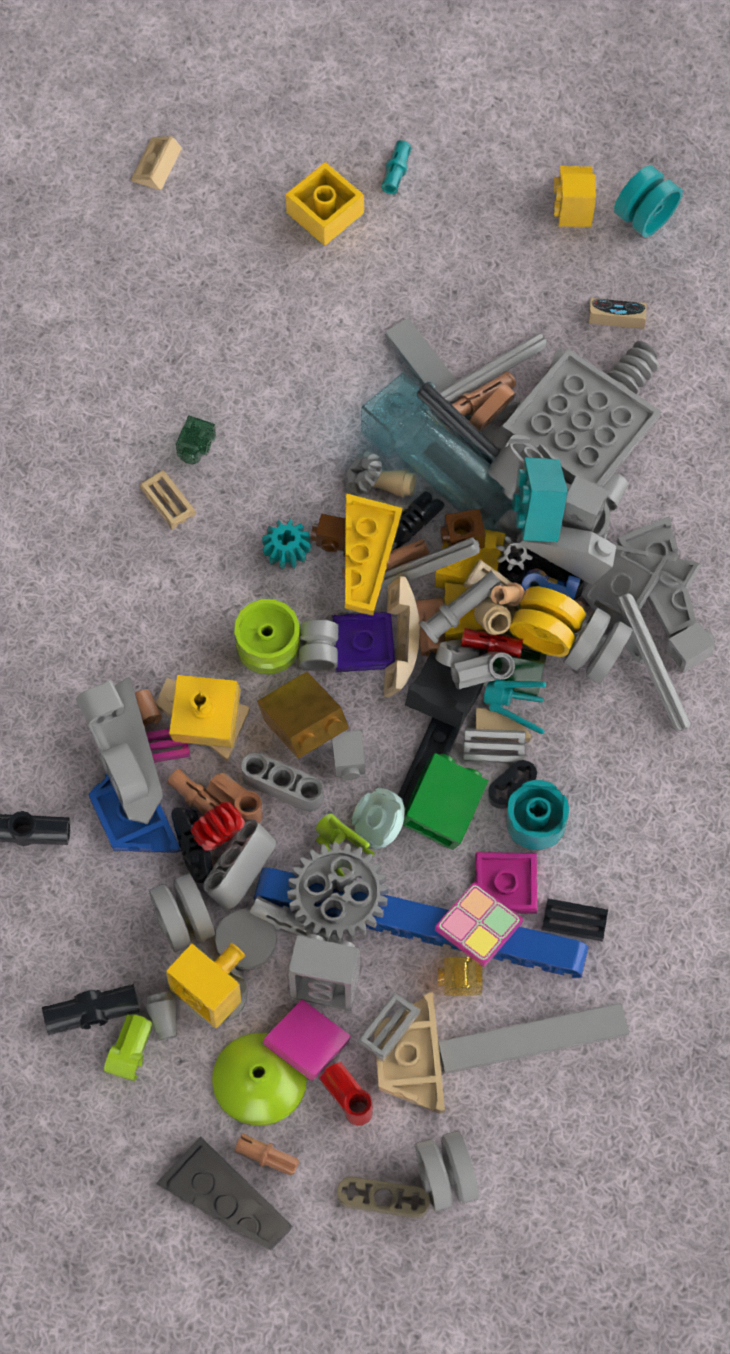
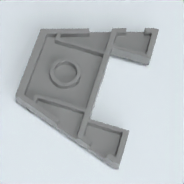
[581,545,702,664]

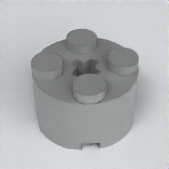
[488,435,555,500]

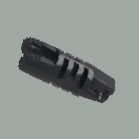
[392,491,445,550]
[171,807,213,883]

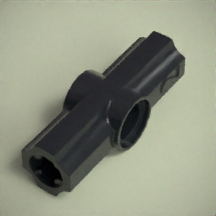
[0,811,70,846]
[42,984,140,1035]

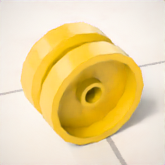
[509,586,586,657]

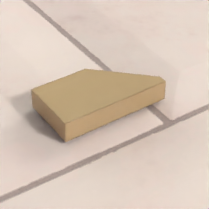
[475,708,531,742]

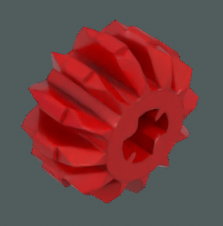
[191,802,245,851]

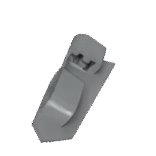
[76,677,163,824]

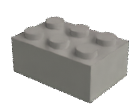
[288,934,360,1011]

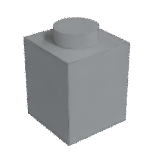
[666,622,715,673]
[331,730,365,780]

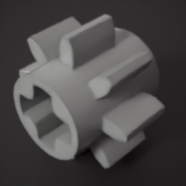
[496,534,533,571]

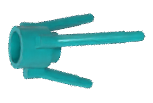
[484,679,546,735]

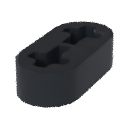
[488,760,537,809]

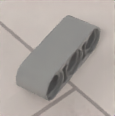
[241,752,323,812]
[203,819,276,910]

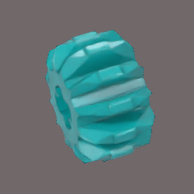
[262,518,311,570]

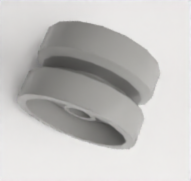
[563,608,633,685]
[148,873,215,953]
[415,1130,479,1212]

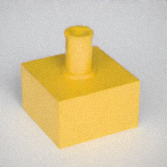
[169,675,241,748]
[166,943,245,1029]

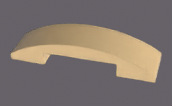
[384,576,420,698]

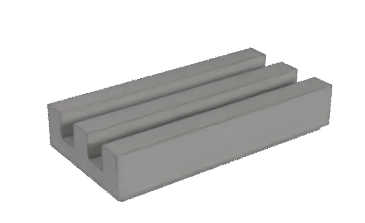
[464,728,525,762]
[357,992,420,1062]

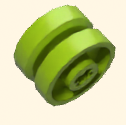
[234,599,300,675]

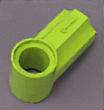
[104,1014,153,1082]

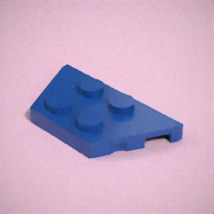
[88,773,181,853]

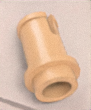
[491,583,525,606]

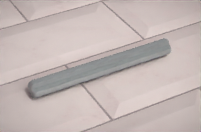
[439,333,547,404]
[617,593,691,731]

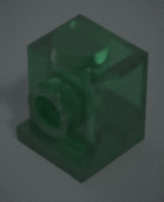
[176,415,216,465]

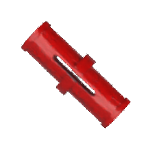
[461,628,523,658]

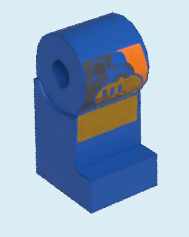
[522,569,581,600]

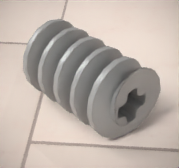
[607,341,660,394]

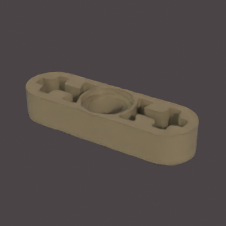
[337,1177,430,1218]

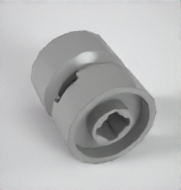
[299,620,338,671]

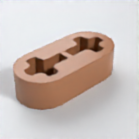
[469,383,516,432]

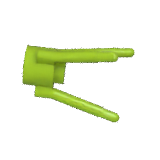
[315,813,375,877]

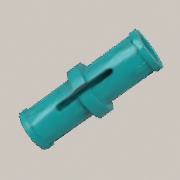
[381,140,412,195]

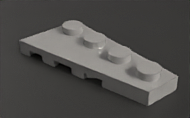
[617,516,696,639]

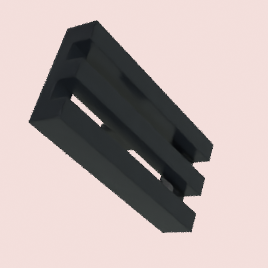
[542,898,608,942]

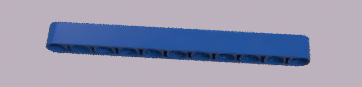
[254,867,589,978]

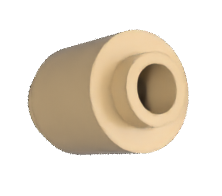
[474,598,511,635]

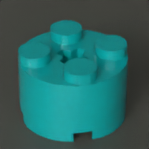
[506,780,569,850]

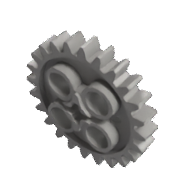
[287,842,389,942]

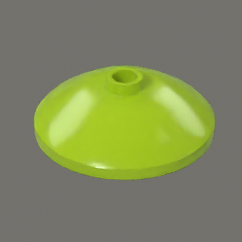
[212,1032,307,1126]

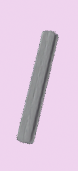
[381,538,480,589]

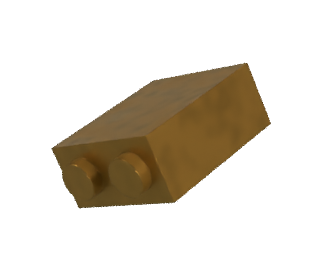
[257,671,349,759]

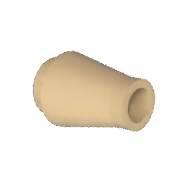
[373,469,416,498]

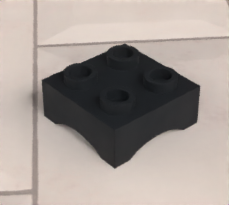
[405,652,484,729]

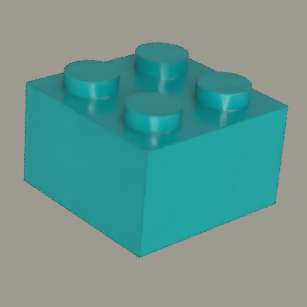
[512,457,568,542]

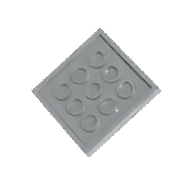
[501,349,662,488]

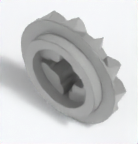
[343,450,382,495]

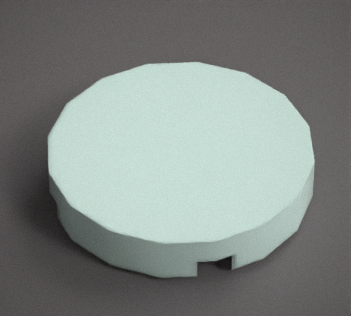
[352,788,405,849]

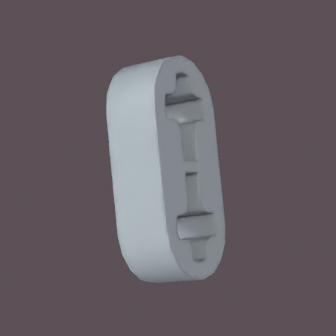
[435,639,481,667]

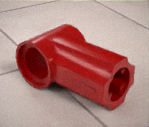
[319,1061,373,1126]

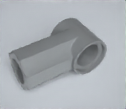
[450,651,515,689]

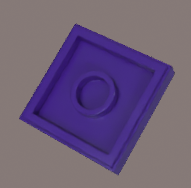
[332,612,395,672]

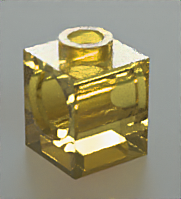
[438,957,483,996]

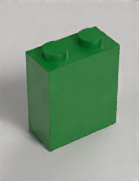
[403,753,489,850]

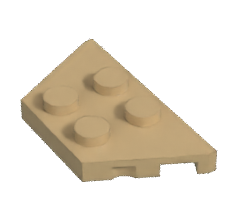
[374,992,445,1114]

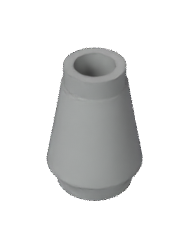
[145,992,177,1040]

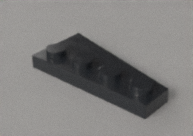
[156,1136,293,1250]

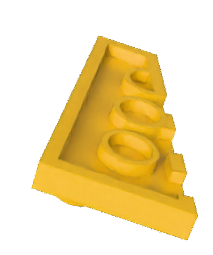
[345,493,403,616]

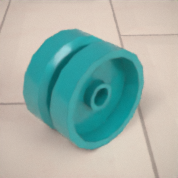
[614,165,683,238]

